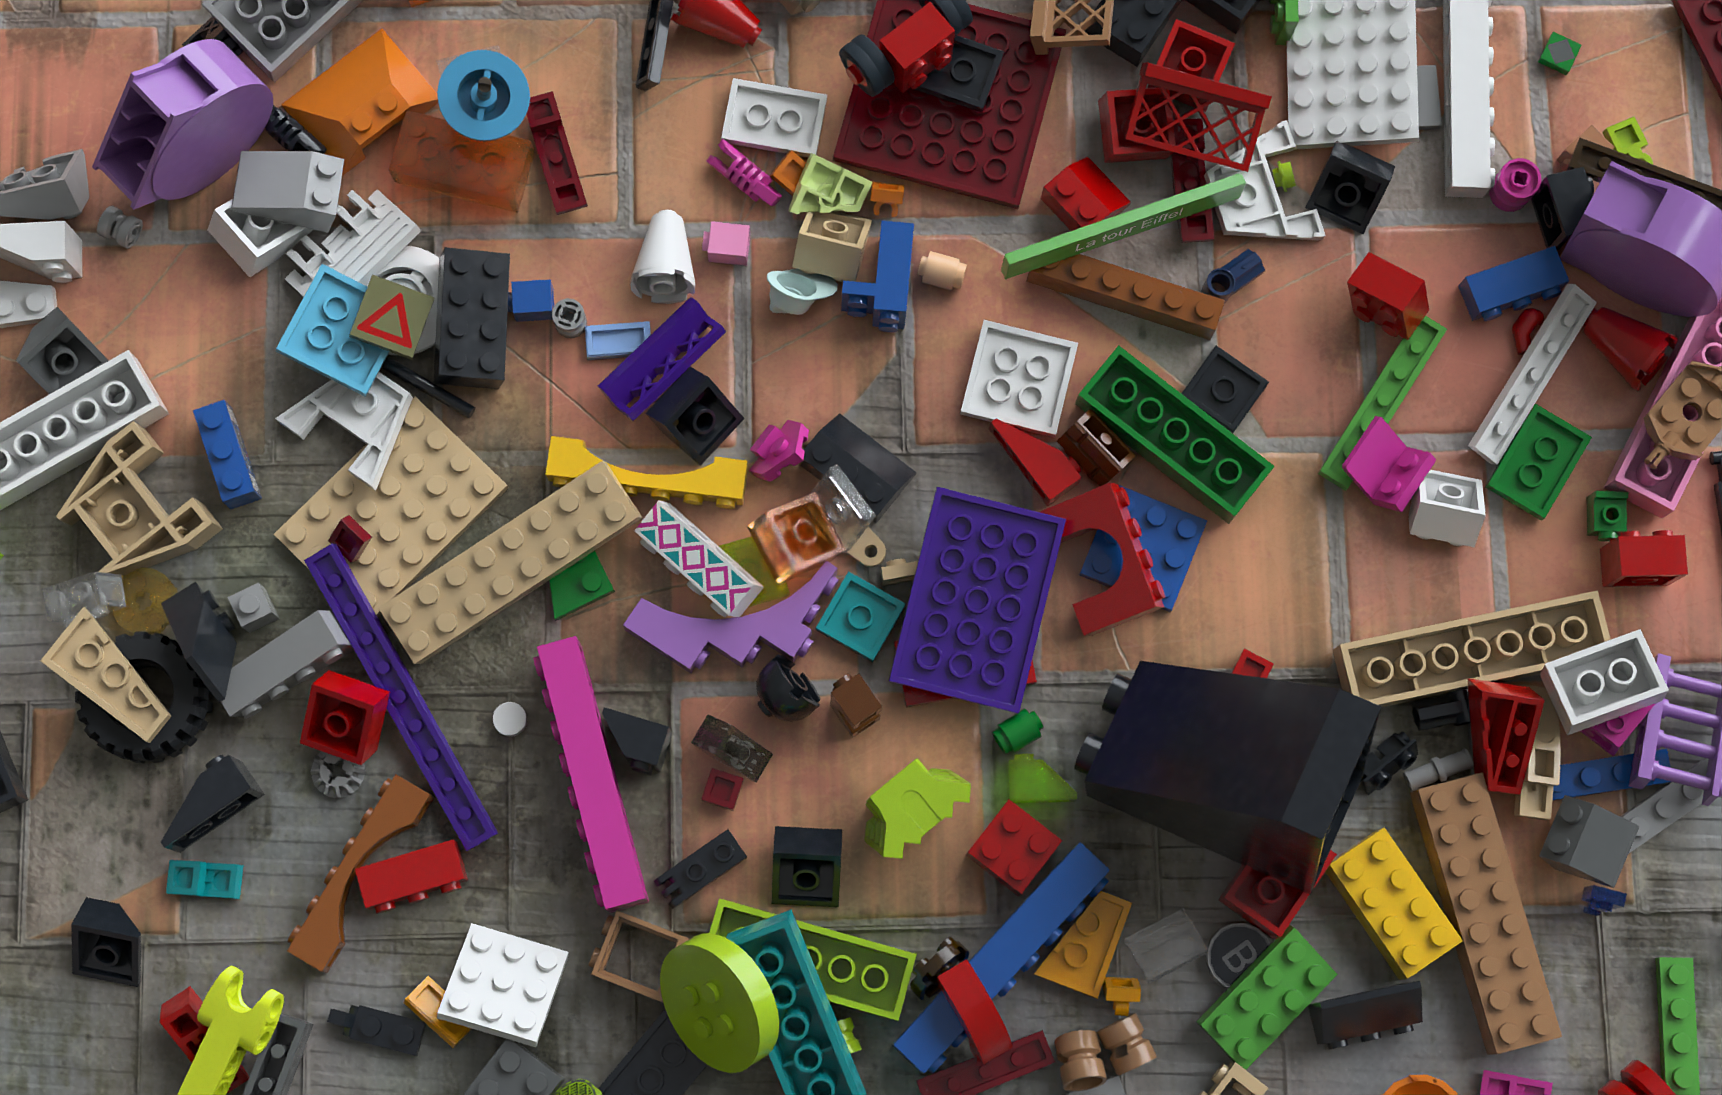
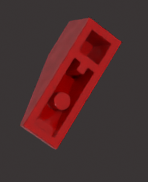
[989,418,1082,507]
[159,986,249,1093]

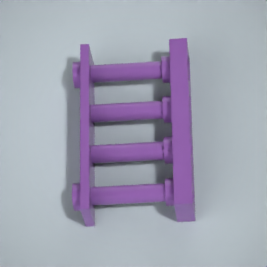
[1629,653,1722,806]

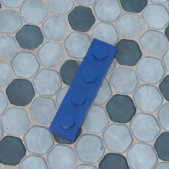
[1552,749,1671,801]

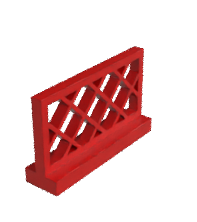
[1124,63,1272,172]

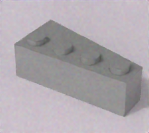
[221,610,354,719]

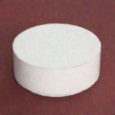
[493,702,527,736]

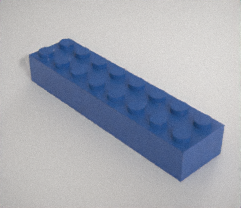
[892,842,1110,1074]

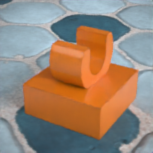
[870,182,905,217]

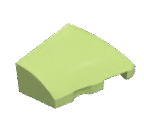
[788,153,873,214]

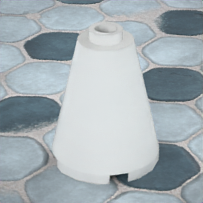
[630,210,696,304]

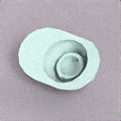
[767,269,837,315]

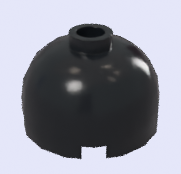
[756,654,820,722]

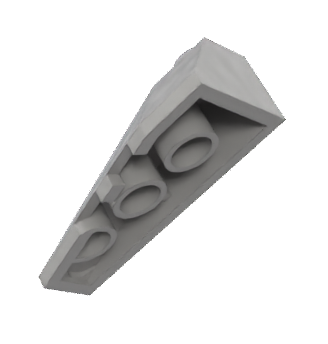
[0,149,90,220]

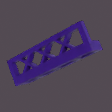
[598,297,726,421]

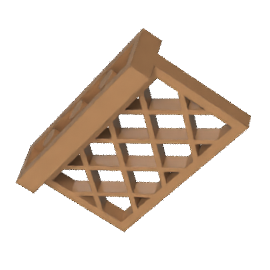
[1030,0,1114,55]

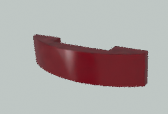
[526,91,588,215]
[1171,118,1214,243]

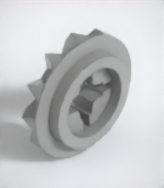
[310,751,365,798]

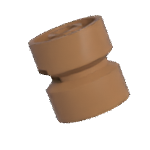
[1097,1013,1157,1076]
[1054,1030,1107,1091]

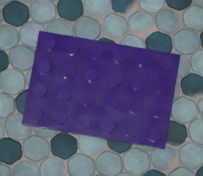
[888,487,1066,714]

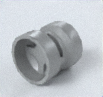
[97,206,143,249]
[552,298,587,338]

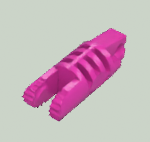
[706,139,782,206]

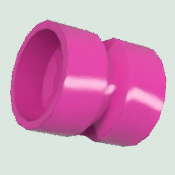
[1489,158,1541,212]

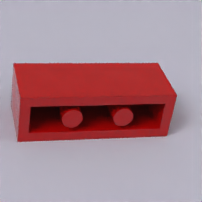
[355,839,468,914]

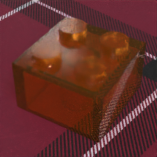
[747,492,846,585]

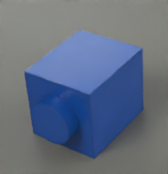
[508,279,555,322]

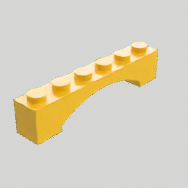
[545,436,748,509]

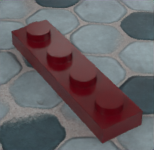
[916,1030,1055,1095]

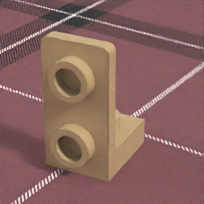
[1199,1062,1268,1095]

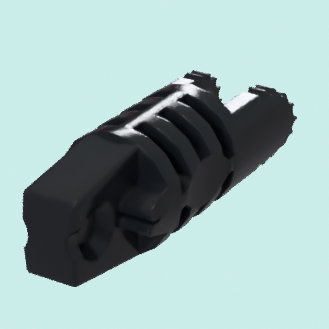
[265,105,327,154]

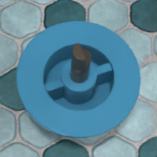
[437,50,530,141]

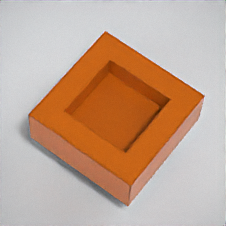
[769,150,806,196]

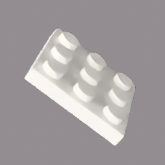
[960,320,1078,438]
[437,923,569,1047]

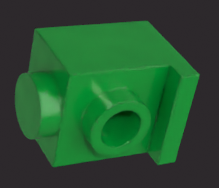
[1586,491,1629,541]

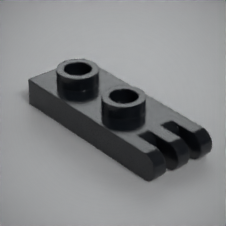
[653,829,747,909]

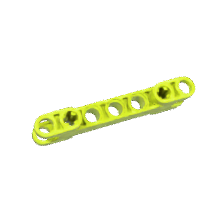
[177,966,284,1095]

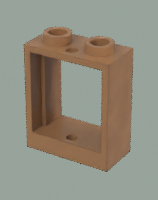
[589,910,689,1002]

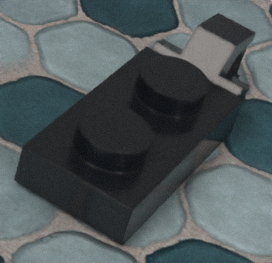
[327,1005,426,1056]

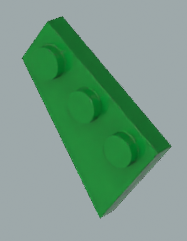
[549,550,615,621]

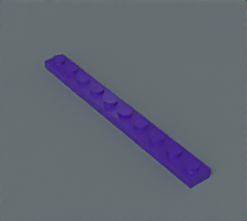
[304,543,499,851]

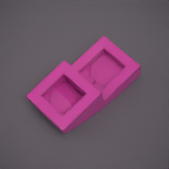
[1480,1070,1553,1095]

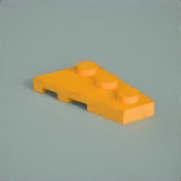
[1033,891,1132,999]

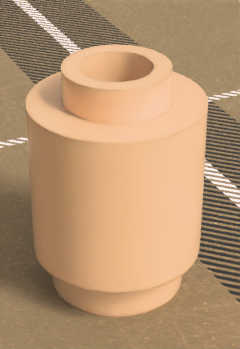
[917,251,967,290]

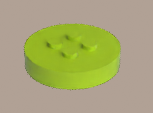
[660,933,779,1073]

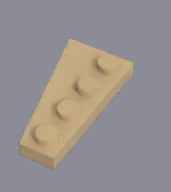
[40,607,171,743]

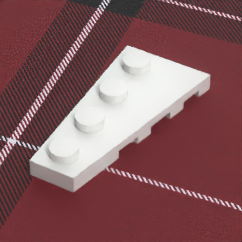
[0,281,57,328]

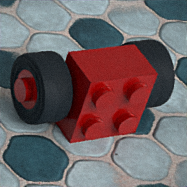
[839,0,973,97]

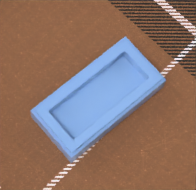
[585,321,651,360]

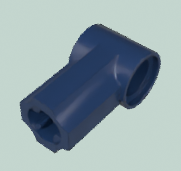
[1201,249,1265,304]

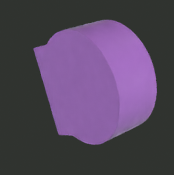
[92,39,273,210]
[1560,161,1722,317]

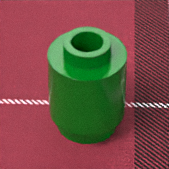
[992,708,1044,755]

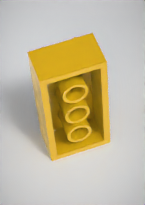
[1325,827,1463,980]

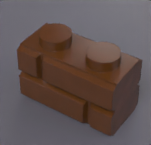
[1057,409,1136,486]

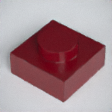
[328,515,372,563]
[701,768,744,811]

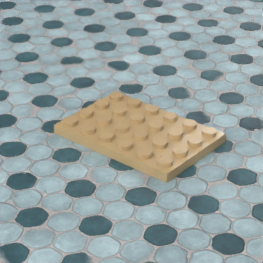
[274,396,509,617]

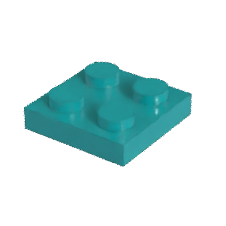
[815,571,906,662]

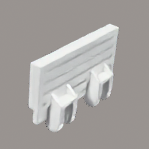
[285,189,421,298]

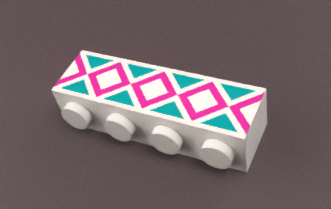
[634,500,764,617]

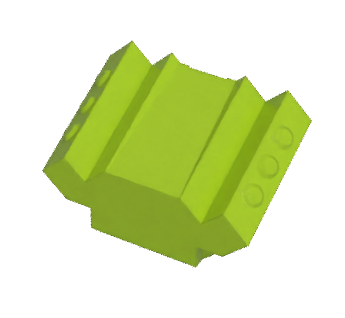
[864,758,971,859]

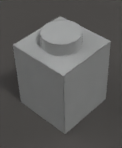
[228,583,280,633]

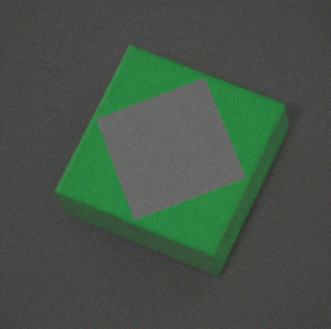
[1538,32,1582,75]

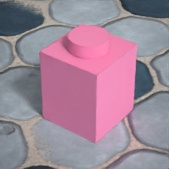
[702,221,751,266]

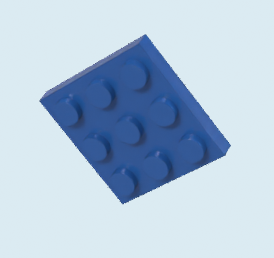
[1079,485,1207,612]

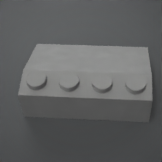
[202,0,363,83]

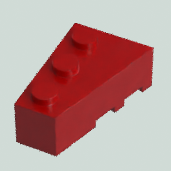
[1467,678,1545,795]

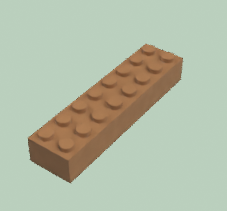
[1410,772,1562,1055]

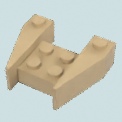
[56,421,223,580]

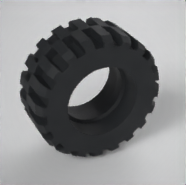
[75,631,213,763]

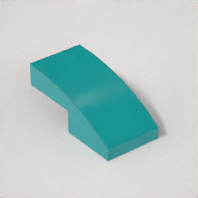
[166,860,244,899]

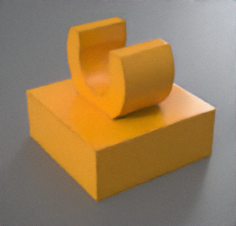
[1103,977,1141,1016]

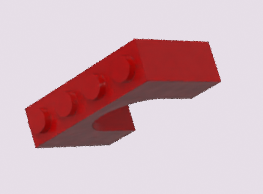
[1040,482,1165,636]

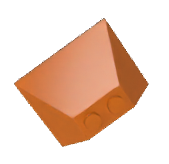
[281,28,438,176]

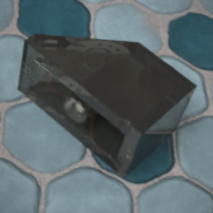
[691,714,773,783]

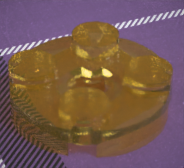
[109,568,178,634]

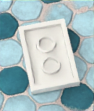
[721,78,827,158]

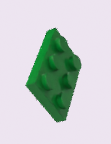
[1485,404,1592,521]

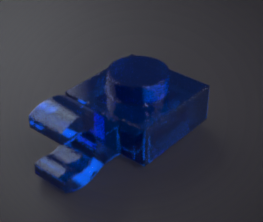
[1582,885,1627,916]

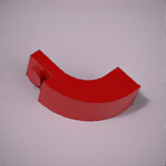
[937,959,1013,1065]

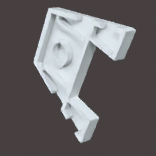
[1204,120,1326,241]

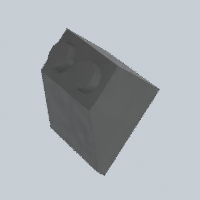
[1539,795,1639,888]

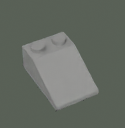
[231,151,344,233]

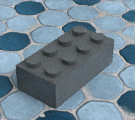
[463,1039,565,1095]

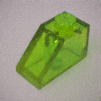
[1006,754,1077,803]

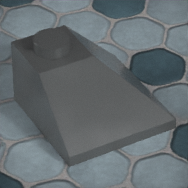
[16,307,109,394]

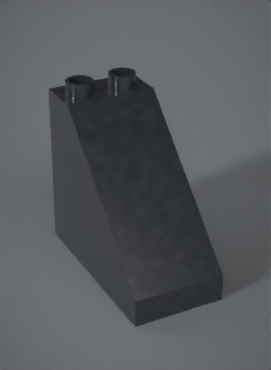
[1074,661,1381,895]

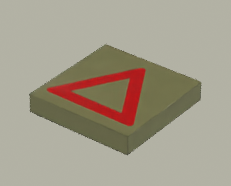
[349,274,435,360]

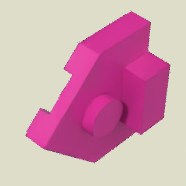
[749,420,809,482]

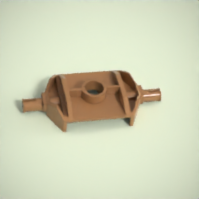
[1643,361,1722,469]

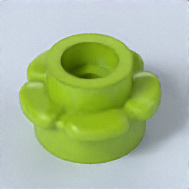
[1272,161,1296,192]

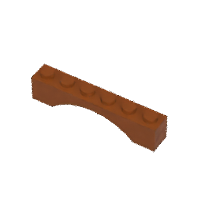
[287,774,435,973]

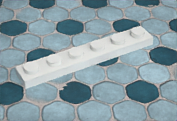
[1468,284,1597,465]

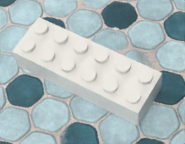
[0,350,169,510]

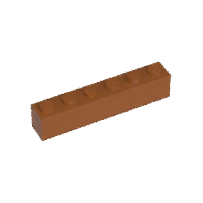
[1026,241,1225,340]

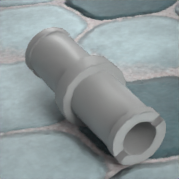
[1403,748,1474,792]

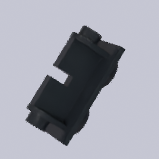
[1360,731,1418,795]

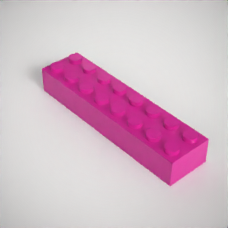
[533,636,649,913]

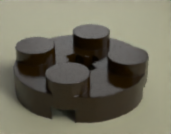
[910,937,969,1000]

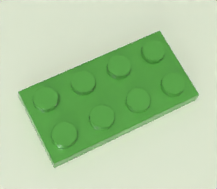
[1196,925,1338,1070]

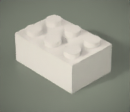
[1540,629,1669,735]

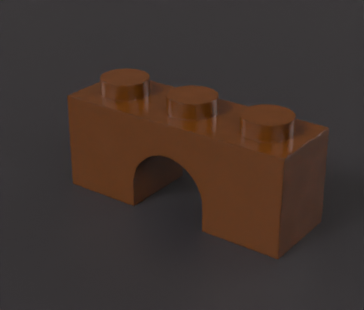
[830,673,882,738]

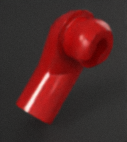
[1512,308,1544,355]

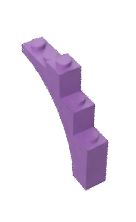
[623,561,839,673]

